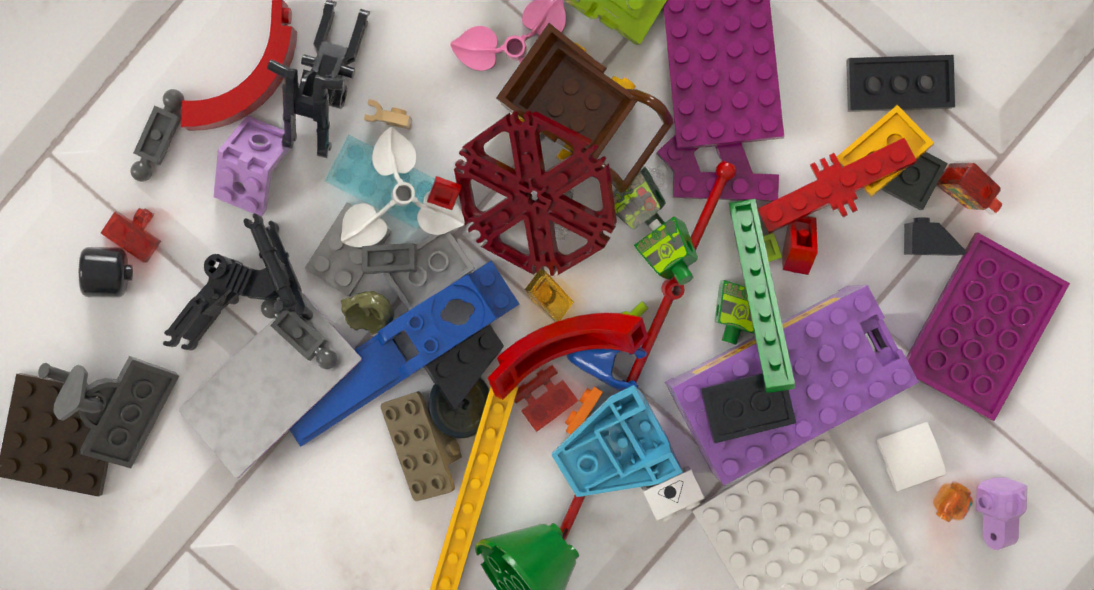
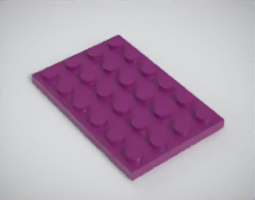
[663,0,784,150]
[906,233,1070,421]

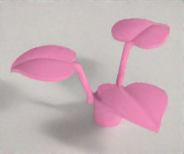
[450,0,566,71]

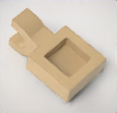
[364,99,412,130]

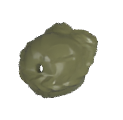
[341,291,394,335]

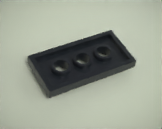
[846,55,955,112]

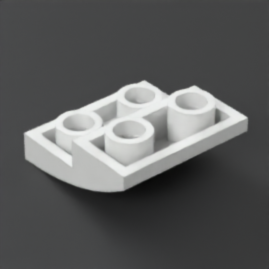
[876,422,947,492]

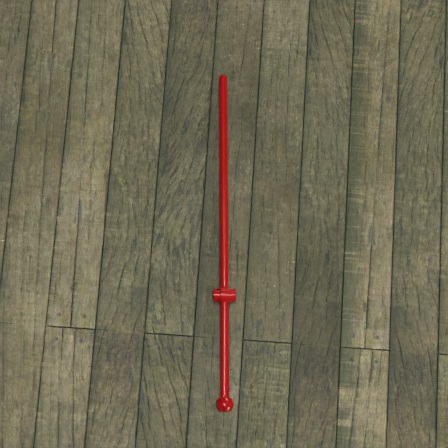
[560,161,737,540]

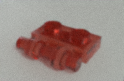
[514,365,579,432]

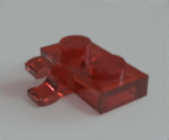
[101,208,161,263]

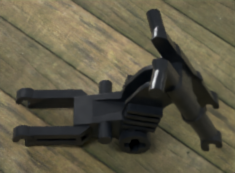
[267,0,370,158]
[163,213,313,351]

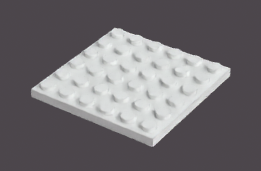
[691,431,907,590]

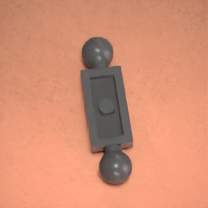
[130,89,184,182]
[261,299,338,369]

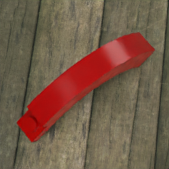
[181,0,297,131]
[487,313,648,400]

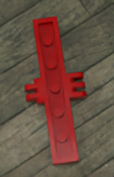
[757,137,917,234]

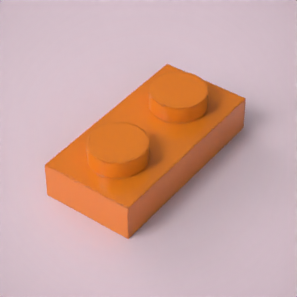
[565,386,604,434]

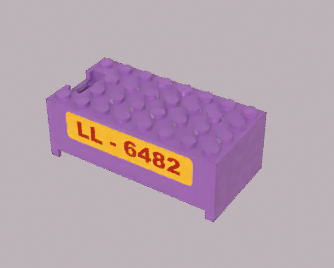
[664,285,919,485]

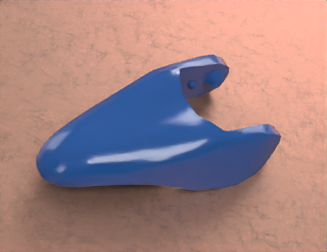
[567,347,647,391]

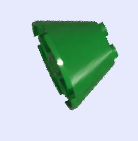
[475,523,579,590]

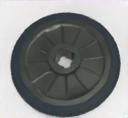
[429,377,490,439]

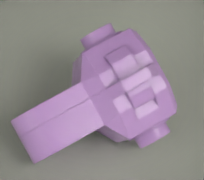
[976,477,1028,550]

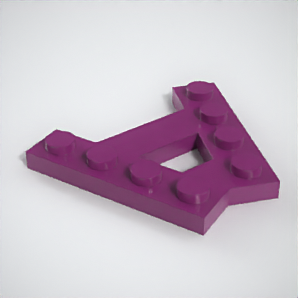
[656,134,779,201]

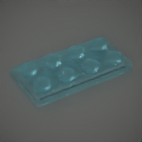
[325,134,435,230]

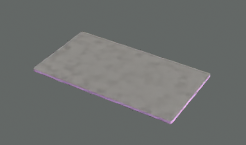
[179,293,362,478]

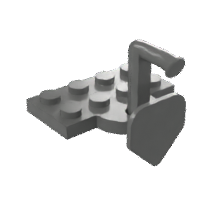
[38,356,179,468]

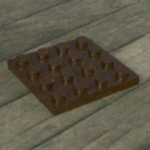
[0,373,109,497]

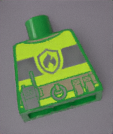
[634,216,698,285]
[715,280,754,345]

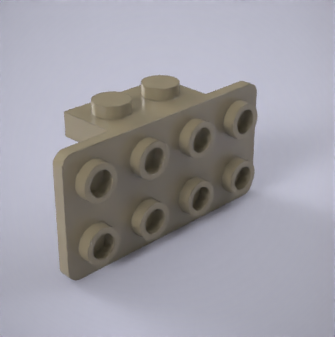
[380,391,462,501]

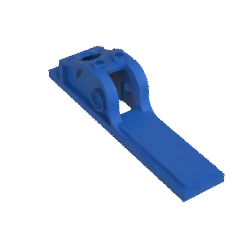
[289,261,519,447]

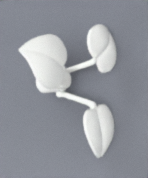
[341,127,465,247]

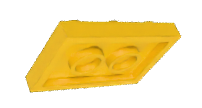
[837,105,934,198]

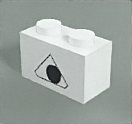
[641,466,704,521]

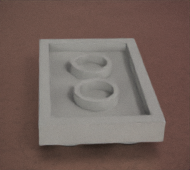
[305,203,392,296]
[383,231,475,311]

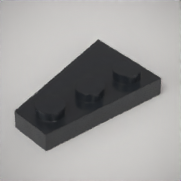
[424,324,504,411]

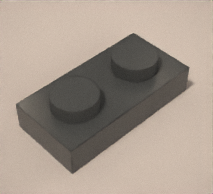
[362,243,417,274]

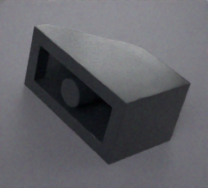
[904,217,965,256]

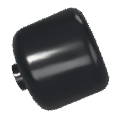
[78,247,133,297]

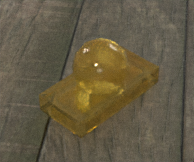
[524,269,574,322]

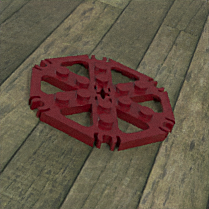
[454,111,617,276]

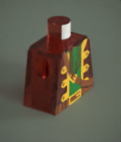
[936,163,1002,215]

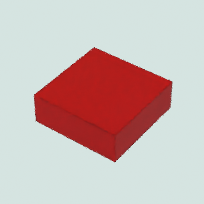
[427,176,461,210]

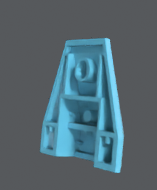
[552,385,683,497]

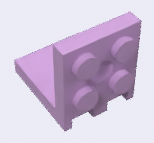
[214,116,294,217]

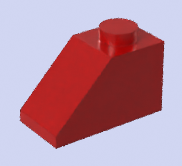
[782,216,818,275]

